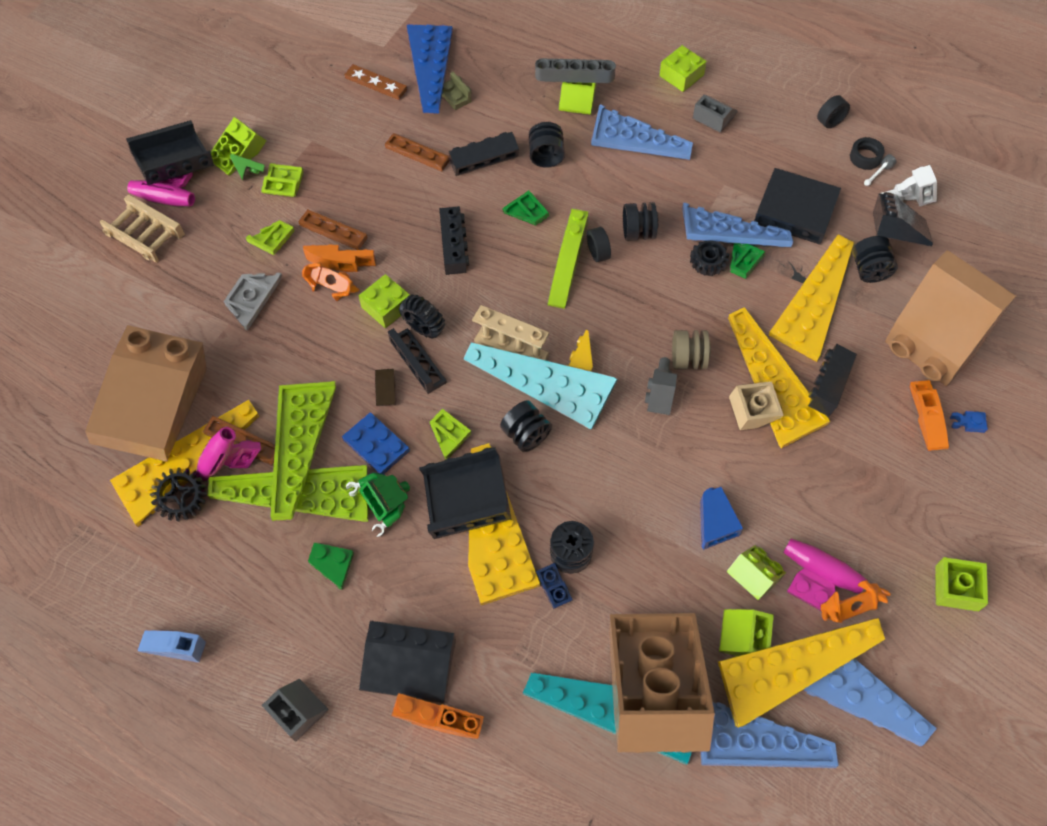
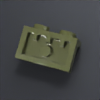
[442,72,472,110]

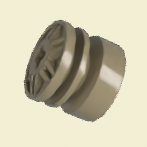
[672,330,711,369]

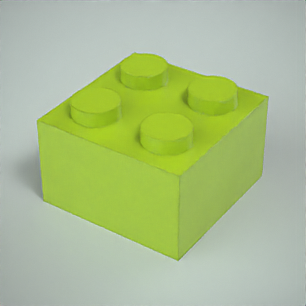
[659,45,707,92]
[358,274,410,329]
[935,557,988,612]

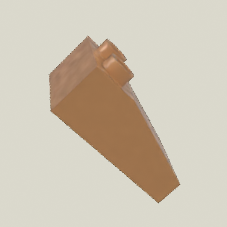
[885,250,1016,387]
[85,325,207,461]
[609,613,715,753]

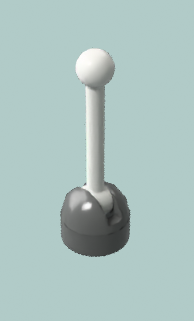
[864,154,897,186]

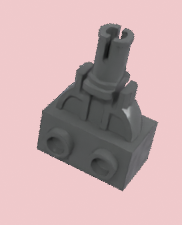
[645,357,677,415]

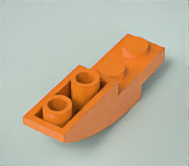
[303,244,376,272]
[909,380,949,451]
[391,693,484,739]

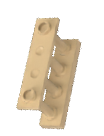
[100,194,185,263]
[472,305,549,360]

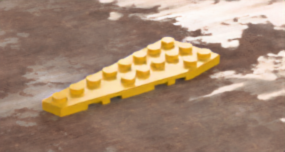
[468,443,540,606]

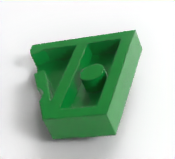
[502,190,549,226]
[730,243,765,279]
[308,542,354,590]

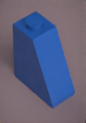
[700,487,743,550]

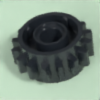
[690,240,729,276]

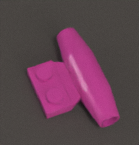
[127,172,195,206]
[196,427,261,481]
[783,538,867,611]

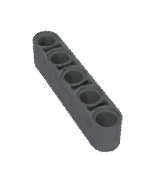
[535,58,616,83]

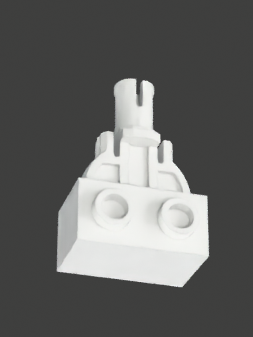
[881,165,937,207]

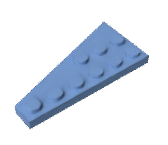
[591,104,693,160]
[682,202,793,247]
[803,658,937,746]
[701,702,838,768]

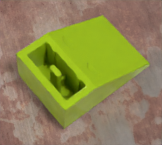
[211,117,267,176]

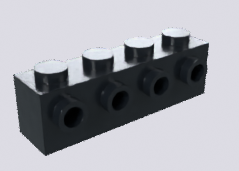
[449,132,519,176]
[439,206,469,275]
[808,344,857,417]

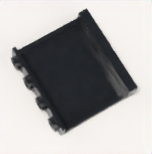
[126,120,214,185]
[754,168,841,245]
[419,447,512,539]

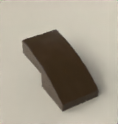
[375,369,396,406]

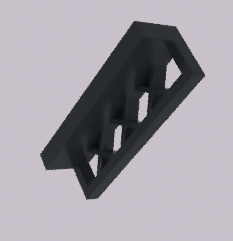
[387,328,447,394]

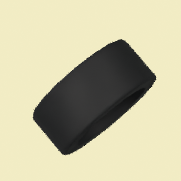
[817,95,850,129]
[850,137,885,170]
[586,226,611,263]

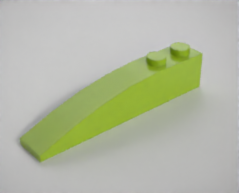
[548,209,589,309]

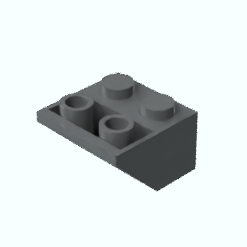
[693,94,738,133]
[261,679,329,742]

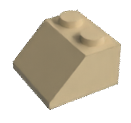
[729,382,784,430]

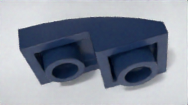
[536,563,573,609]

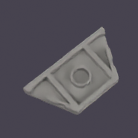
[224,273,283,330]

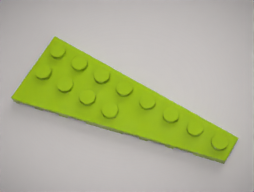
[270,381,336,521]
[208,465,368,522]

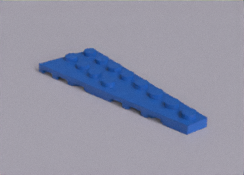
[407,24,453,113]

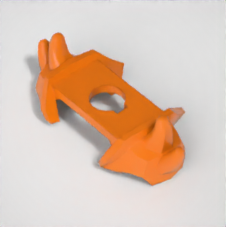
[302,262,360,301]
[820,580,891,623]

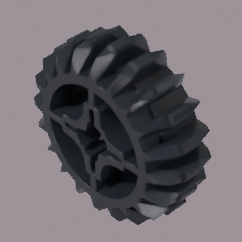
[399,294,446,339]
[150,468,207,522]

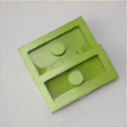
[261,163,304,197]

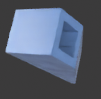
[138,630,206,663]

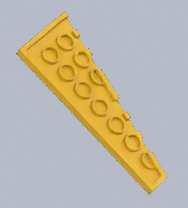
[768,234,854,362]
[728,307,830,449]
[110,400,259,527]
[717,618,885,728]

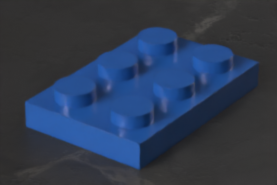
[342,412,410,474]

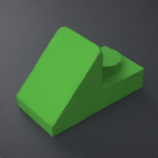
[230,154,265,180]

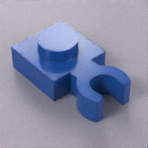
[950,411,988,433]

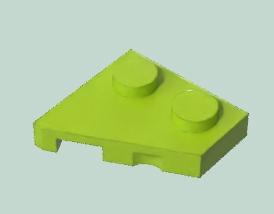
[246,220,295,255]
[430,409,471,459]

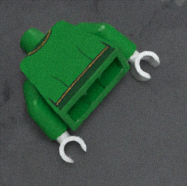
[346,473,410,537]

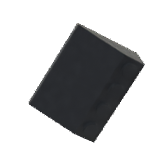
[873,192,933,246]
[359,621,456,703]

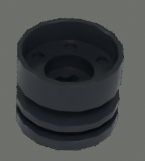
[529,122,565,168]
[622,202,659,241]
[852,236,898,283]
[500,400,552,453]
[550,521,594,574]

